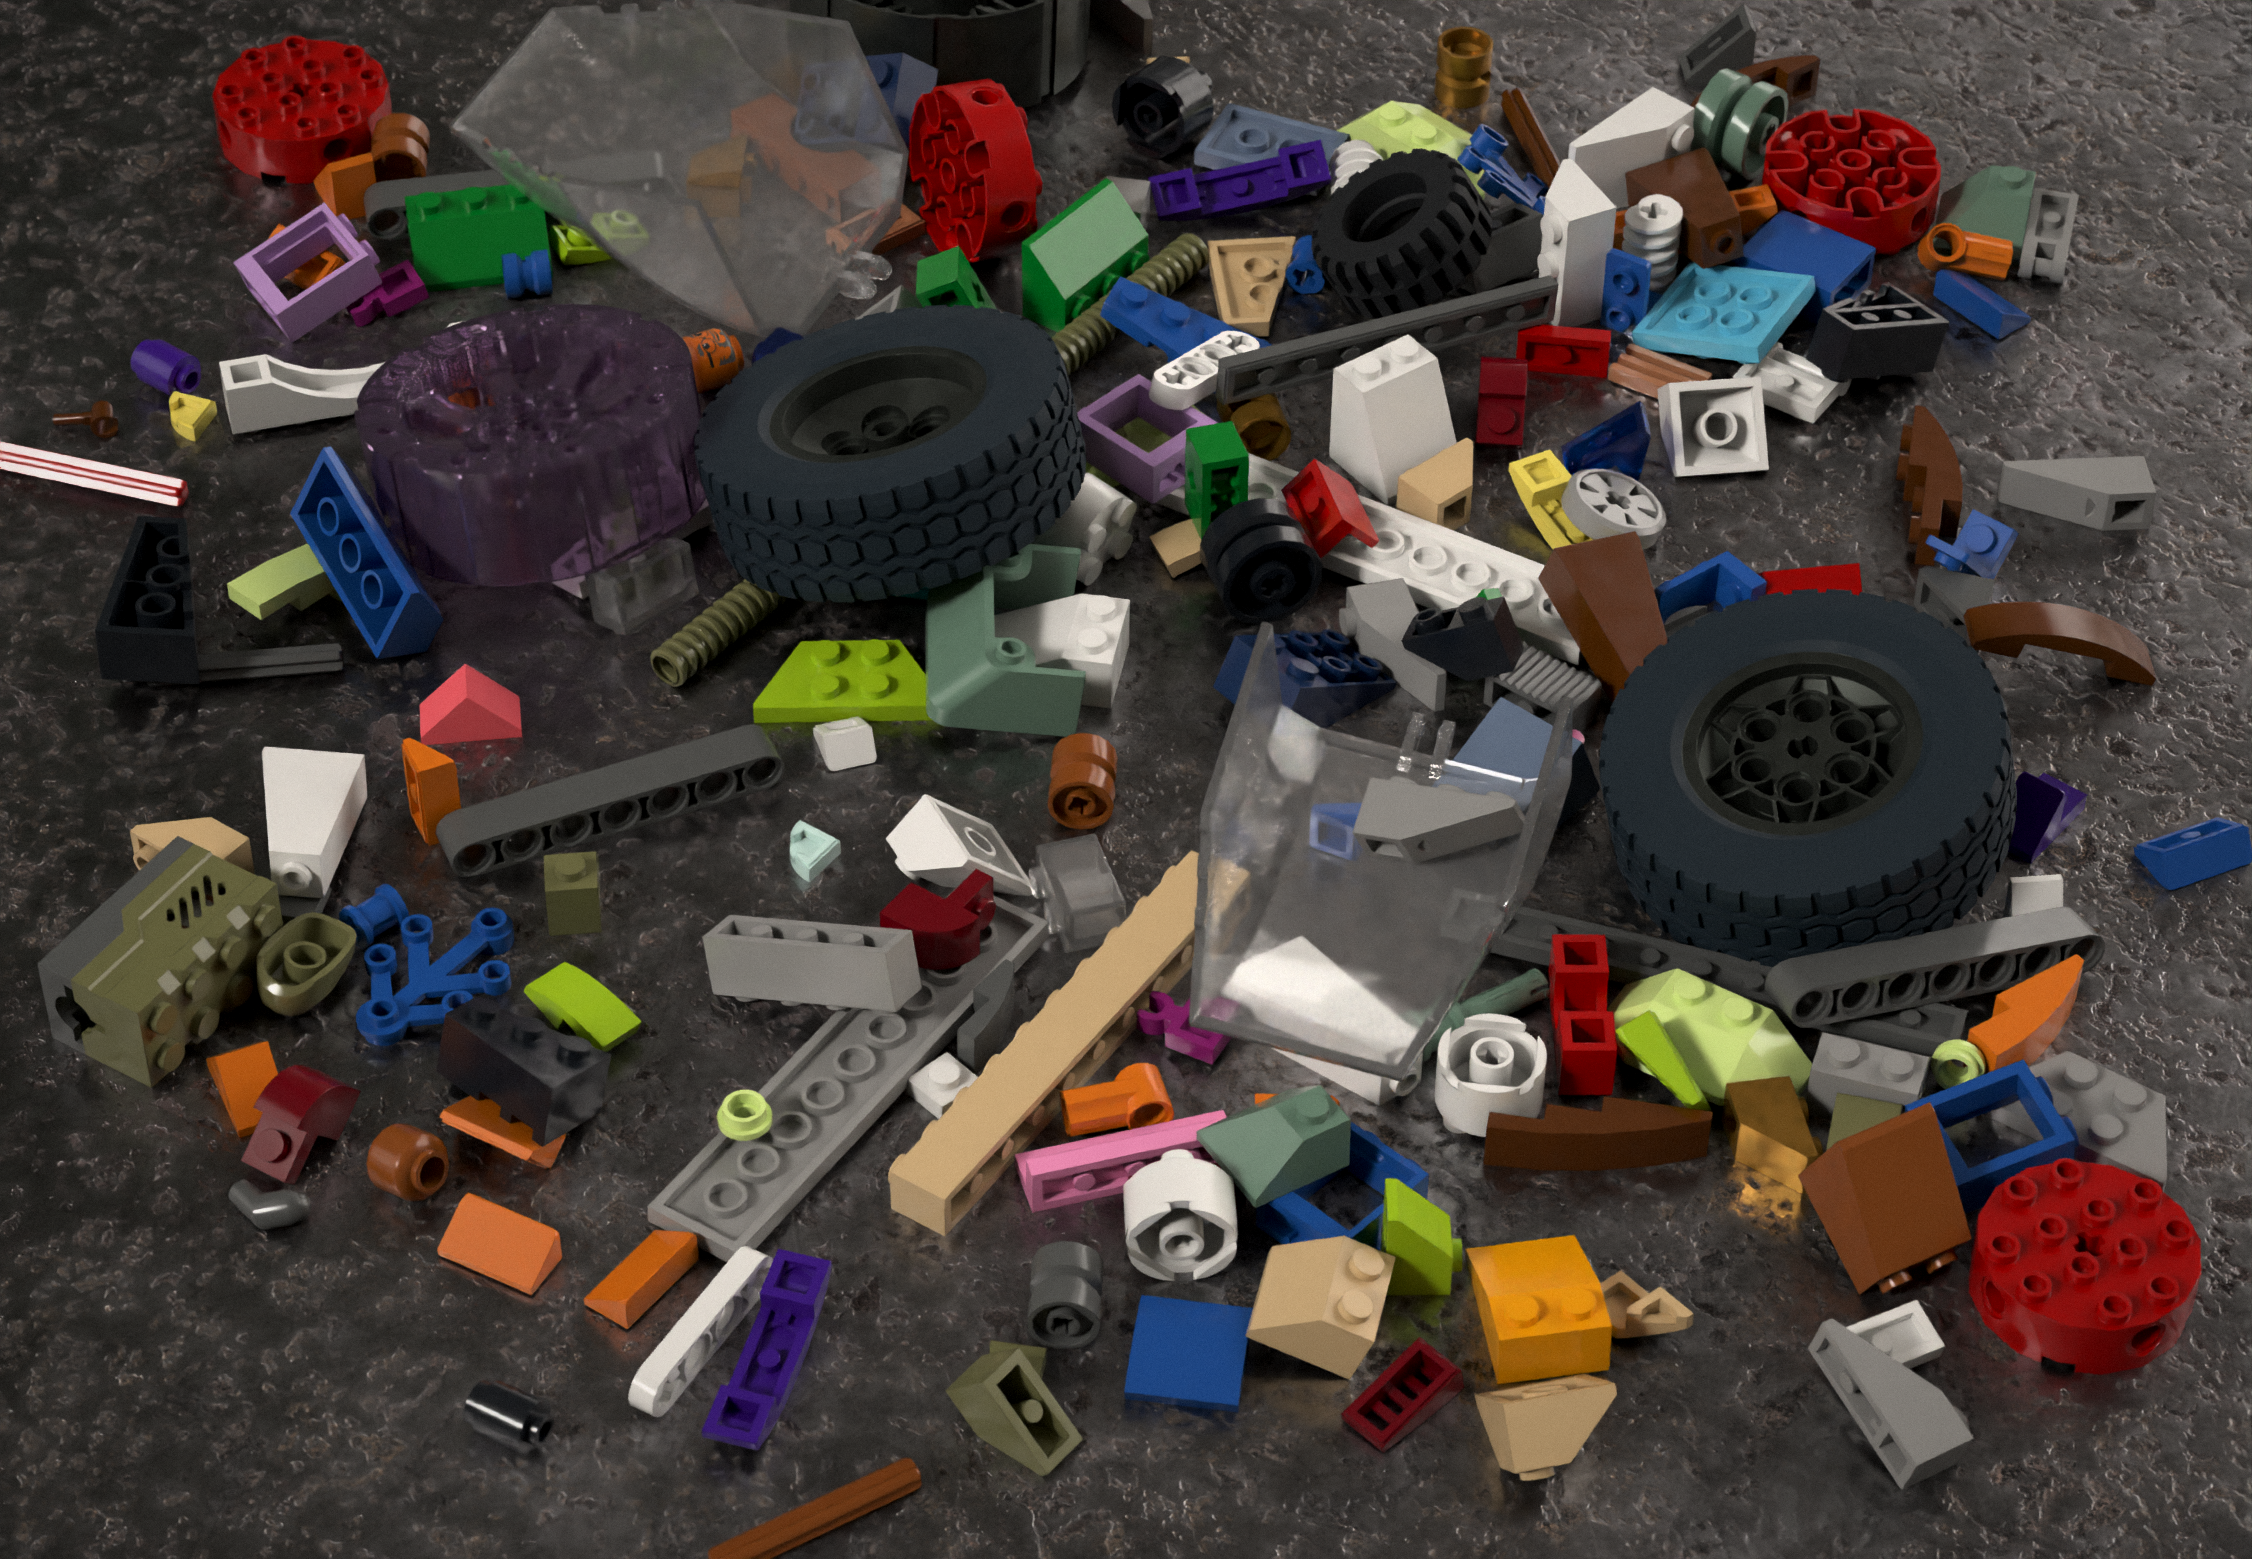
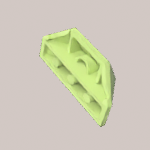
[1336,101,1485,200]
[1607,968,1812,1106]

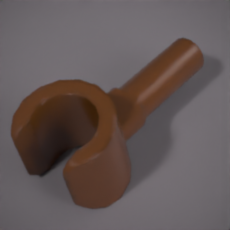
[53,400,118,438]

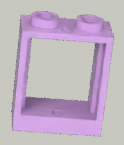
[233,202,383,343]
[1077,374,1217,504]

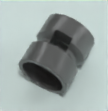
[1027,1241,1104,1349]

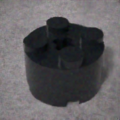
[1112,56,1214,158]

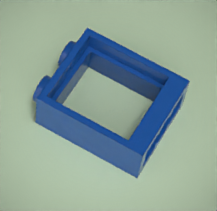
[1905,1059,2079,1214]
[1256,1122,1429,1250]

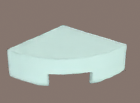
[789,820,841,883]

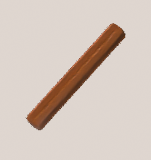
[708,1457,922,1559]

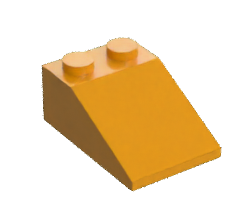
[1465,1235,1612,1385]

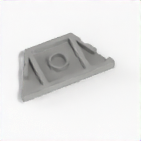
[1983,1051,2167,1192]

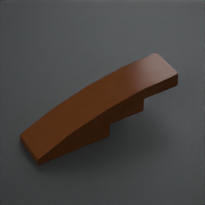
[1483,1096,1713,1171]

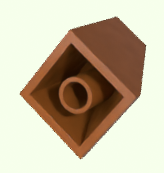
[1798,1102,1972,1295]

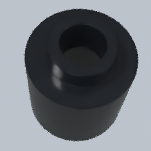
[463,1380,554,1454]

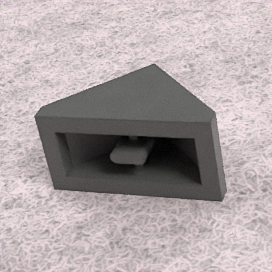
[1678,4,1756,86]
[1913,566,1995,654]

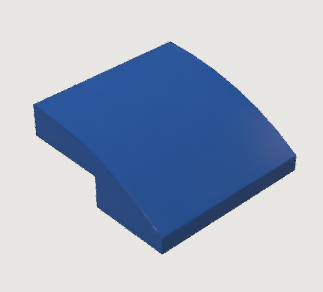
[1124,1295,1253,1413]

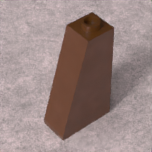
[1625,147,1744,269]
[1538,531,1667,704]

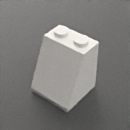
[1329,334,1457,506]

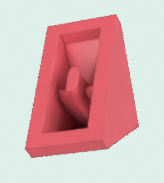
[419,664,522,745]

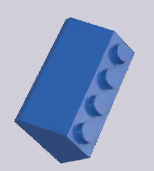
[290,446,444,659]

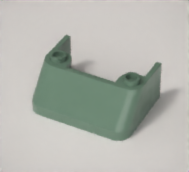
[925,544,1086,737]

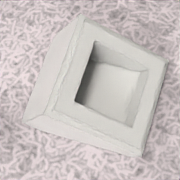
[813,716,877,771]
[2003,874,2063,918]

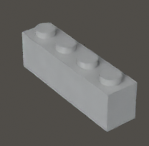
[702,915,922,1015]

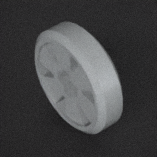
[1561,469,1666,549]

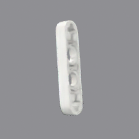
[1149,331,1260,410]
[628,1246,773,1418]

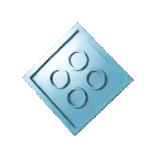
[1632,262,1816,364]

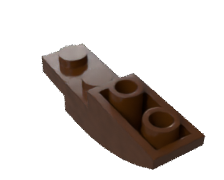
[1896,405,1963,566]

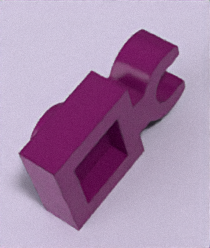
[346,260,429,327]
[1136,991,1237,1065]

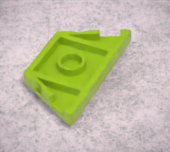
[753,639,933,723]

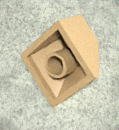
[1475,1374,1617,1481]

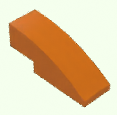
[1963,954,2084,1074]

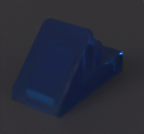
[1561,401,1651,482]

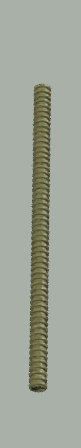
[650,233,1209,687]

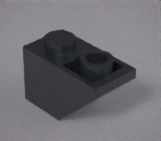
[1401,596,1524,682]

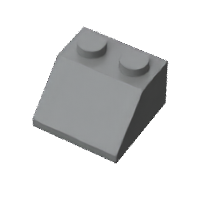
[1806,1032,1932,1121]

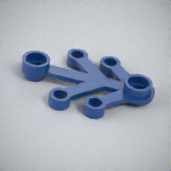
[1457,124,1548,217]
[356,907,515,1046]

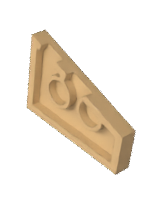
[1207,236,1296,337]

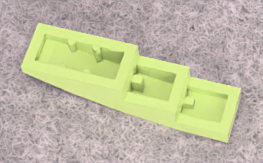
[227,537,413,620]

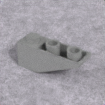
[1997,456,2157,531]
[1352,777,1529,864]

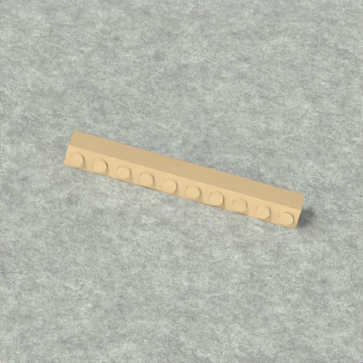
[888,850,1244,1236]

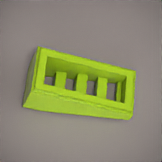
[1615,1010,1712,1111]

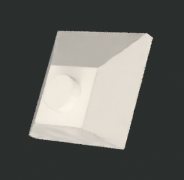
[1657,376,1769,478]
[886,794,1035,896]

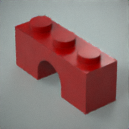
[1548,934,1617,1095]

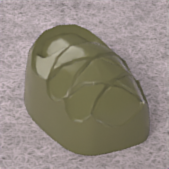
[257,912,357,1017]

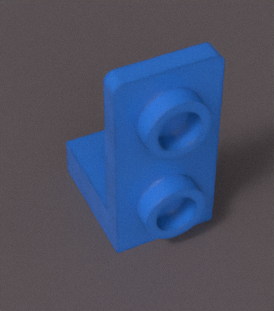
[1600,248,1662,336]
[1925,509,2019,579]
[1654,551,1767,624]

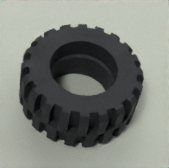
[1311,149,1492,319]

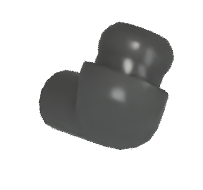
[228,1179,311,1230]

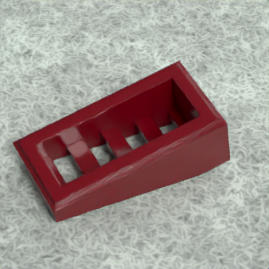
[1341,1336,1464,1453]

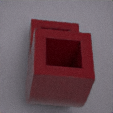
[1475,356,1528,449]
[880,869,996,970]
[241,1065,361,1185]

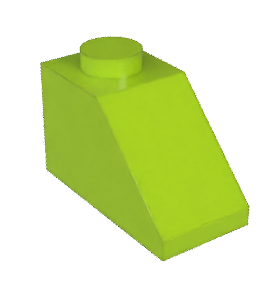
[1380,1178,1463,1295]

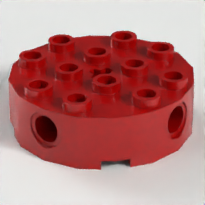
[212,35,392,184]
[909,78,1043,262]
[1762,109,1941,255]
[1969,1158,2201,1375]

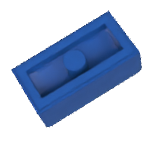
[1933,269,2031,340]
[2133,817,2252,890]

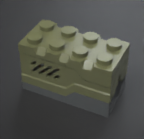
[37,836,283,1088]

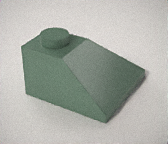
[1933,165,2036,267]
[1196,1085,1351,1208]

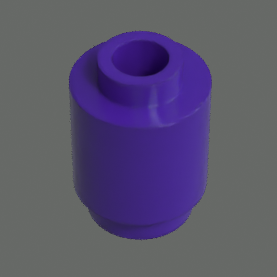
[131,339,201,396]

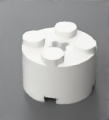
[1030,472,1137,585]
[1434,1014,1547,1137]
[1123,1149,1238,1281]

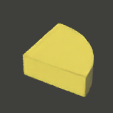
[169,391,217,442]

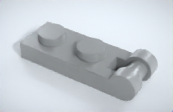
[2018,188,2079,284]

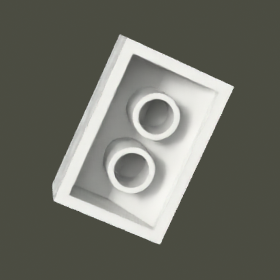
[1537,158,1617,327]

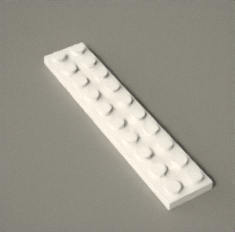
[1156,453,1584,665]

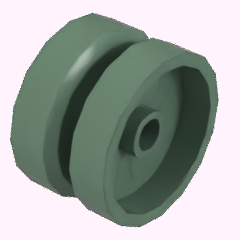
[1690,68,1788,180]

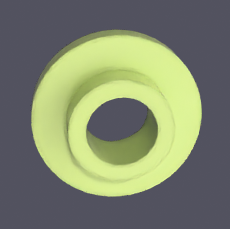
[1931,1039,1986,1089]
[717,1090,772,1141]

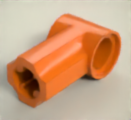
[1918,223,2013,281]
[1059,1062,1174,1137]

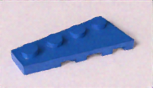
[1100,276,1273,394]

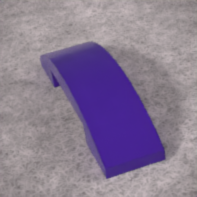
[1148,140,1332,221]
[702,1249,832,1450]

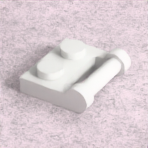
[1733,342,1852,424]

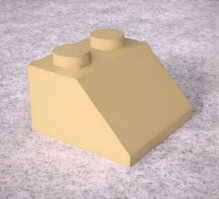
[1245,1236,1396,1380]

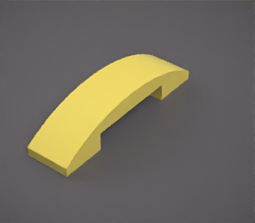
[1508,450,1592,550]

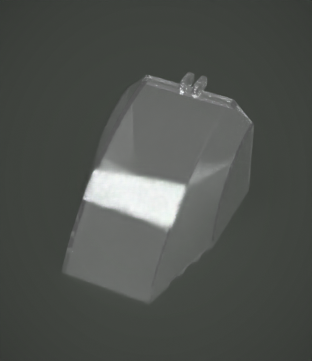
[449,0,909,338]
[1189,622,1573,1082]

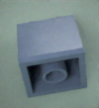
[1433,697,1601,860]

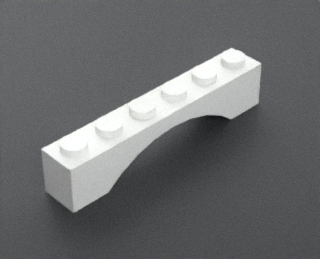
[219,316,510,434]

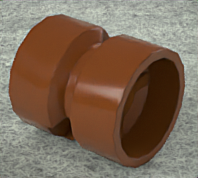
[371,113,430,183]
[1047,733,1118,830]

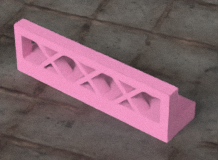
[1014,1110,1227,1213]

